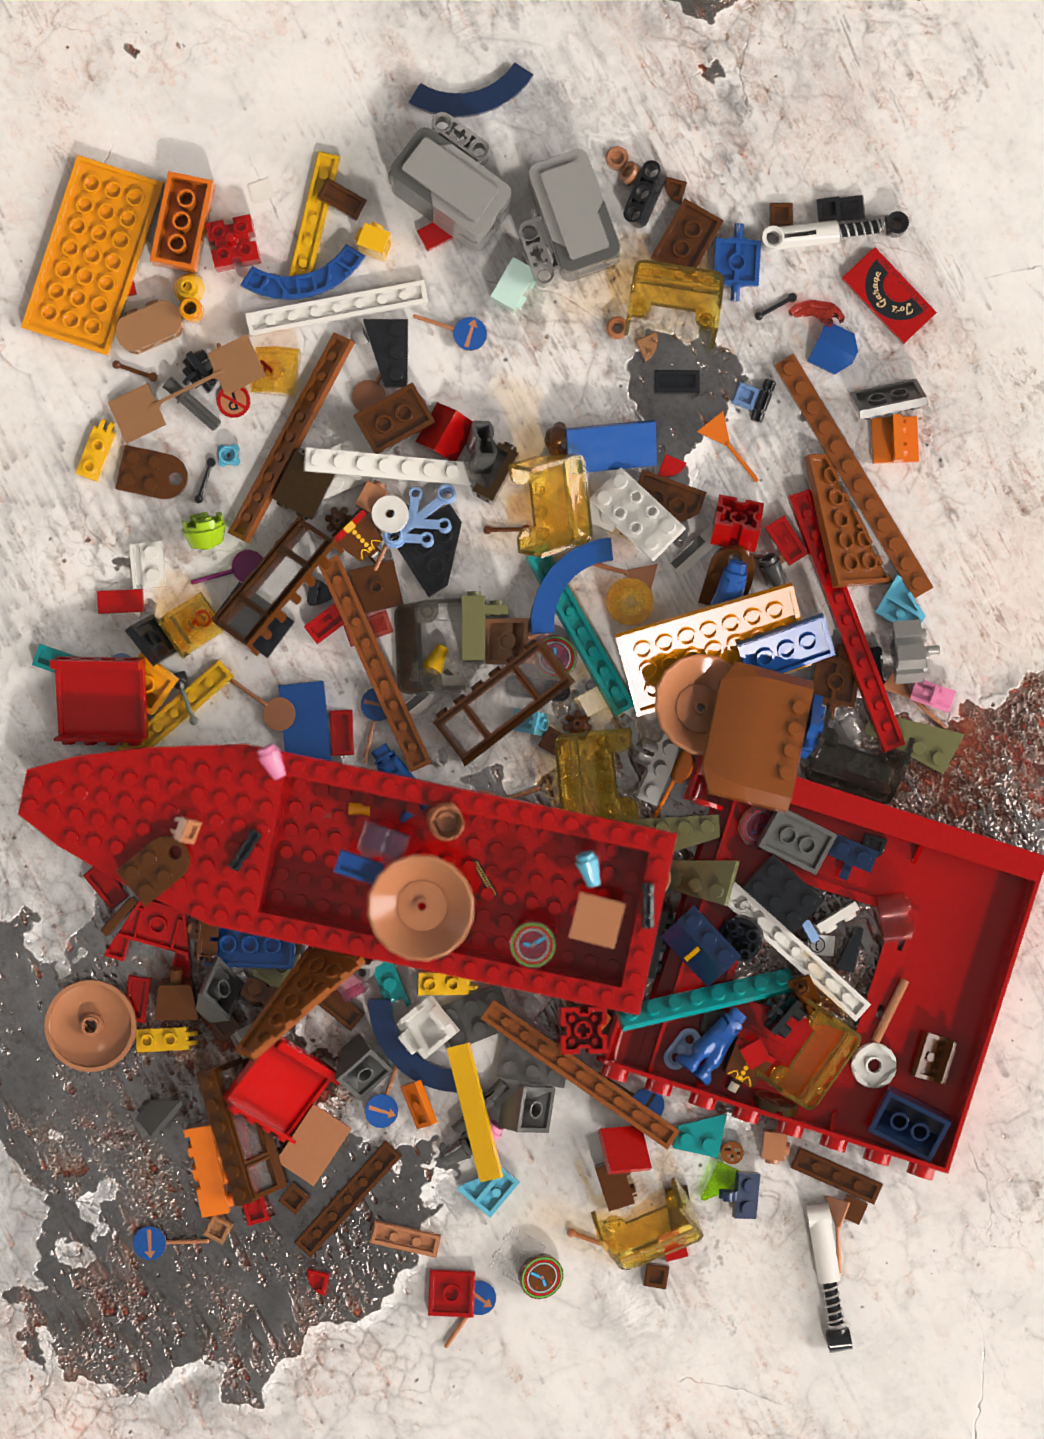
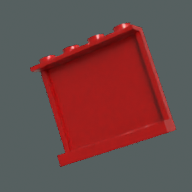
[50,656,149,746]
[222,1037,340,1144]

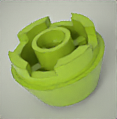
[181,512,226,550]

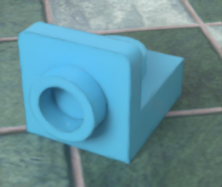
[513,707,548,736]

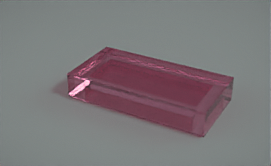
[342,981,368,1002]

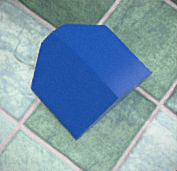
[807,321,858,375]

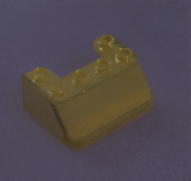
[508,454,593,558]
[555,728,639,821]

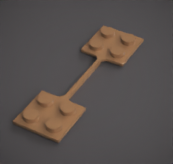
[108,334,266,444]

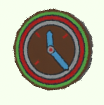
[518,1253,563,1299]

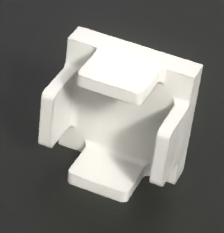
[396,995,460,1059]

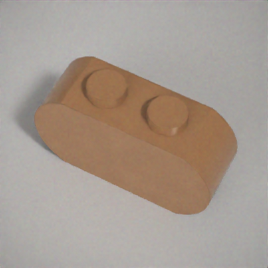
[116,299,184,355]

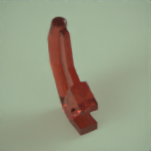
[788,300,845,327]

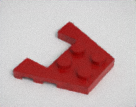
[104,899,192,978]

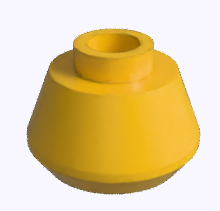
[174,273,205,301]

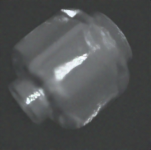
[832,708,866,744]

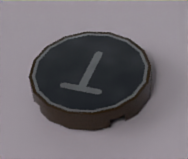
[753,1090,798,1117]

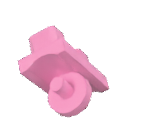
[909,680,956,713]

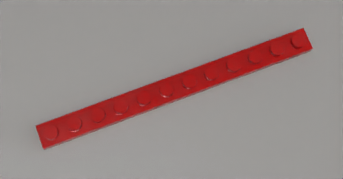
[787,489,906,753]

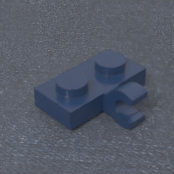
[828,833,880,881]
[719,1171,761,1219]

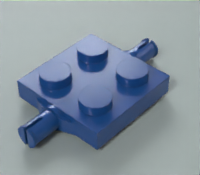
[713,223,761,302]
[800,694,825,759]

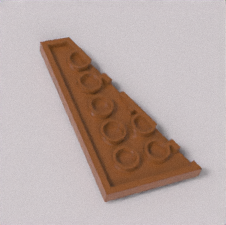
[804,454,893,588]

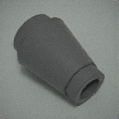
[759,553,786,587]
[440,1137,473,1167]

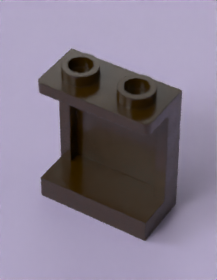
[472,441,519,505]
[272,447,338,520]

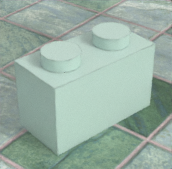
[490,257,536,313]

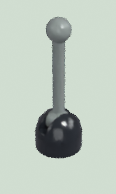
[174,671,198,725]

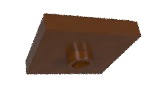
[349,560,404,614]

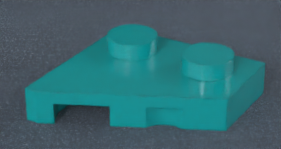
[673,1113,727,1158]

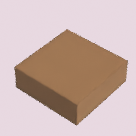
[203,1215,234,1245]

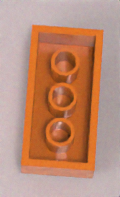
[150,171,216,274]

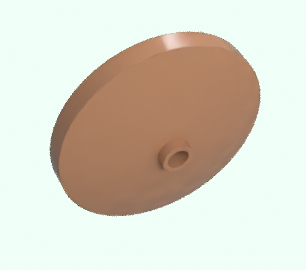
[44,980,137,1072]

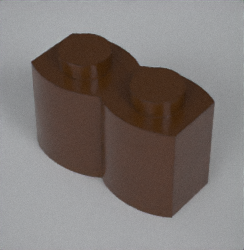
[240,978,278,1009]

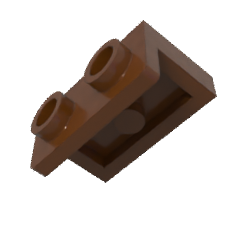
[910,1031,958,1085]

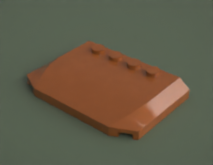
[701,661,814,813]

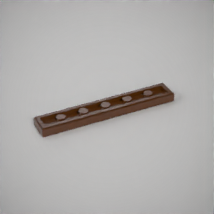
[294,1140,402,1258]

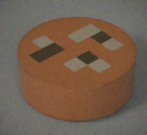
[720,1141,744,1164]

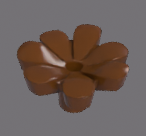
[325,507,352,532]
[562,710,592,739]

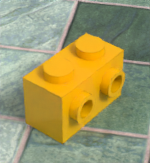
[355,222,393,262]

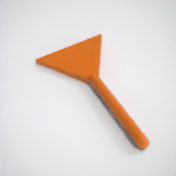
[697,411,758,482]

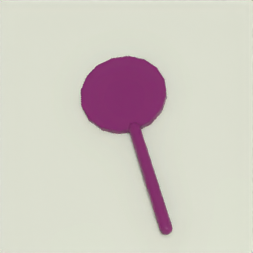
[191,550,263,585]

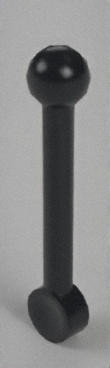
[754,293,797,321]
[194,458,216,503]

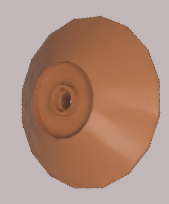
[654,654,733,756]
[367,854,474,961]

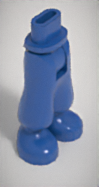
[709,559,747,606]
[371,743,429,823]
[675,1006,747,1086]

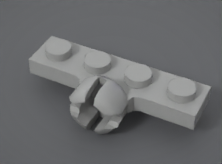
[633,730,681,806]

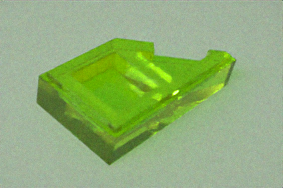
[701,1160,739,1201]

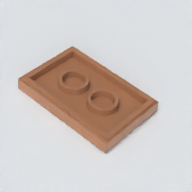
[279,1103,352,1186]

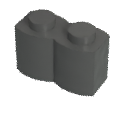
[466,420,497,474]

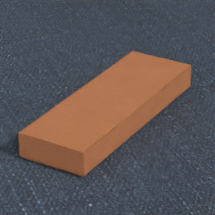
[370,1219,442,1258]

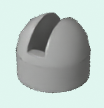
[350,326,369,345]

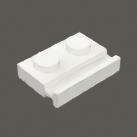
[129,541,167,589]

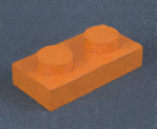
[400,1080,438,1129]

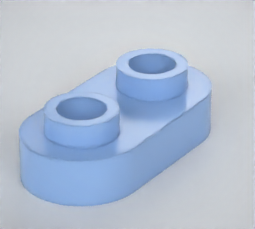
[664,1028,701,1070]

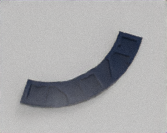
[409,62,534,118]
[368,998,457,1093]

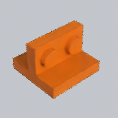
[871,414,919,464]

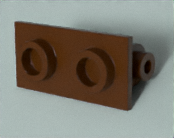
[194,920,219,962]
[788,974,822,1016]

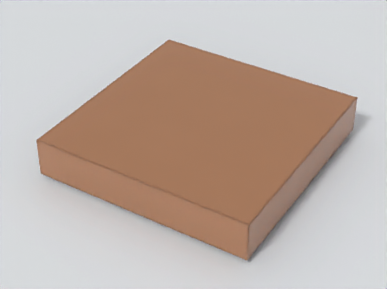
[569,891,626,949]

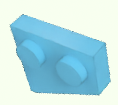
[874,575,926,624]
[457,1167,520,1218]

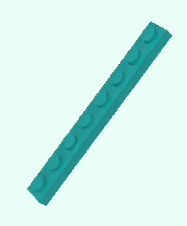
[525,547,634,717]
[616,968,793,1031]

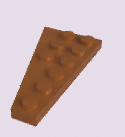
[235,946,366,1060]

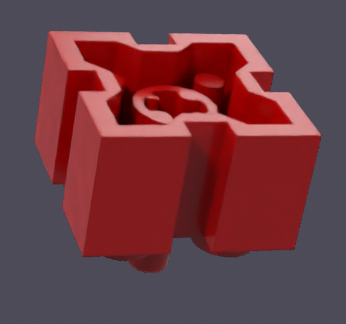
[205,214,262,273]
[710,494,764,552]
[557,1006,607,1054]

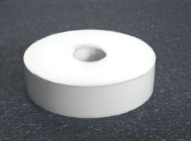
[372,496,409,533]

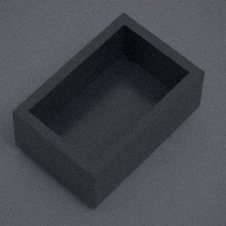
[740,853,824,934]

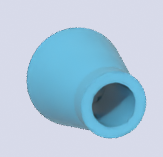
[575,851,601,887]

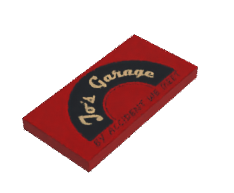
[841,247,937,344]

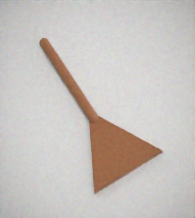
[593,563,658,596]
[884,672,946,729]
[824,1195,850,1274]

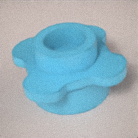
[217,444,240,467]

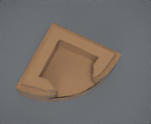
[635,331,658,362]

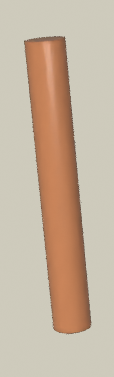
[871,978,909,1043]

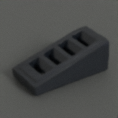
[834,926,864,973]

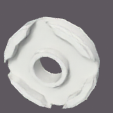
[850,1042,896,1088]

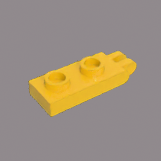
[75,418,116,482]
[417,971,479,996]
[136,1026,199,1052]

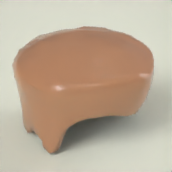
[427,802,464,841]

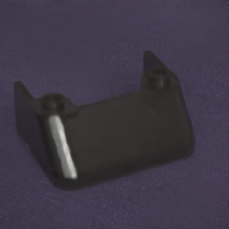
[394,598,466,695]
[805,711,914,804]

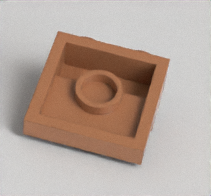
[485,618,539,665]

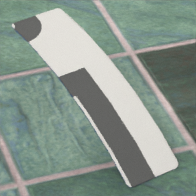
[670,523,715,575]
[405,669,460,720]

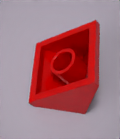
[415,402,473,461]

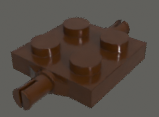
[812,643,858,721]

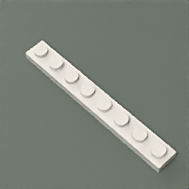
[245,280,428,337]
[303,448,485,487]
[728,881,871,1021]

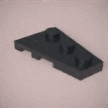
[363,319,408,388]

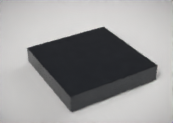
[125,614,181,667]

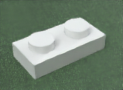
[814,900,860,934]

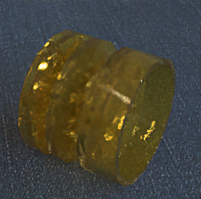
[605,577,654,626]

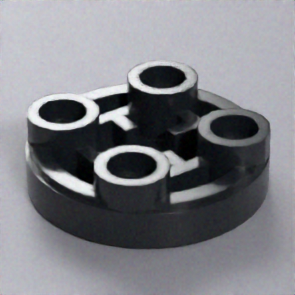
[719,915,764,962]

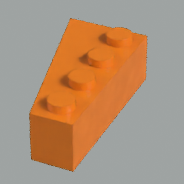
[183,1121,234,1218]

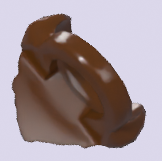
[544,422,567,457]

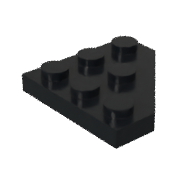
[392,504,462,597]

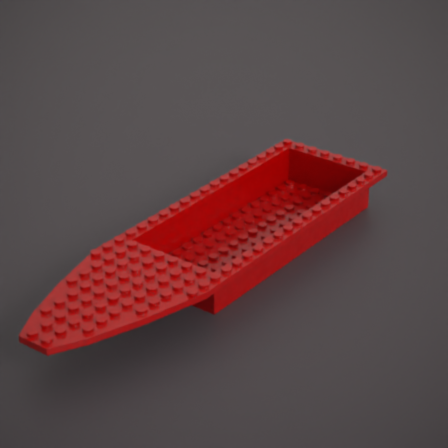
[18,743,677,1015]

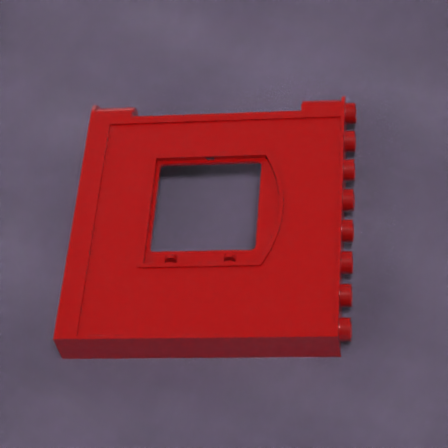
[596,755,1044,1181]

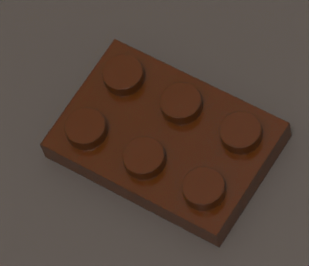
[650,198,724,281]
[353,382,435,454]

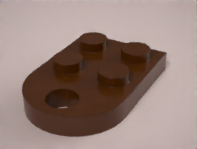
[115,445,188,500]
[698,545,756,606]
[116,836,191,907]

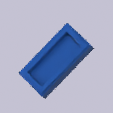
[334,849,386,885]

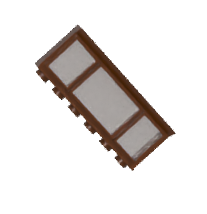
[212,516,344,656]
[432,638,575,766]
[196,1057,288,1206]

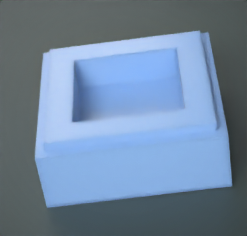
[801,919,819,943]

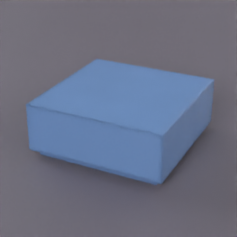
[731,382,761,411]

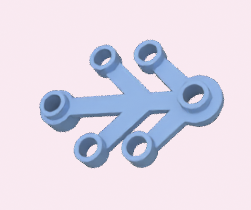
[383,484,457,549]

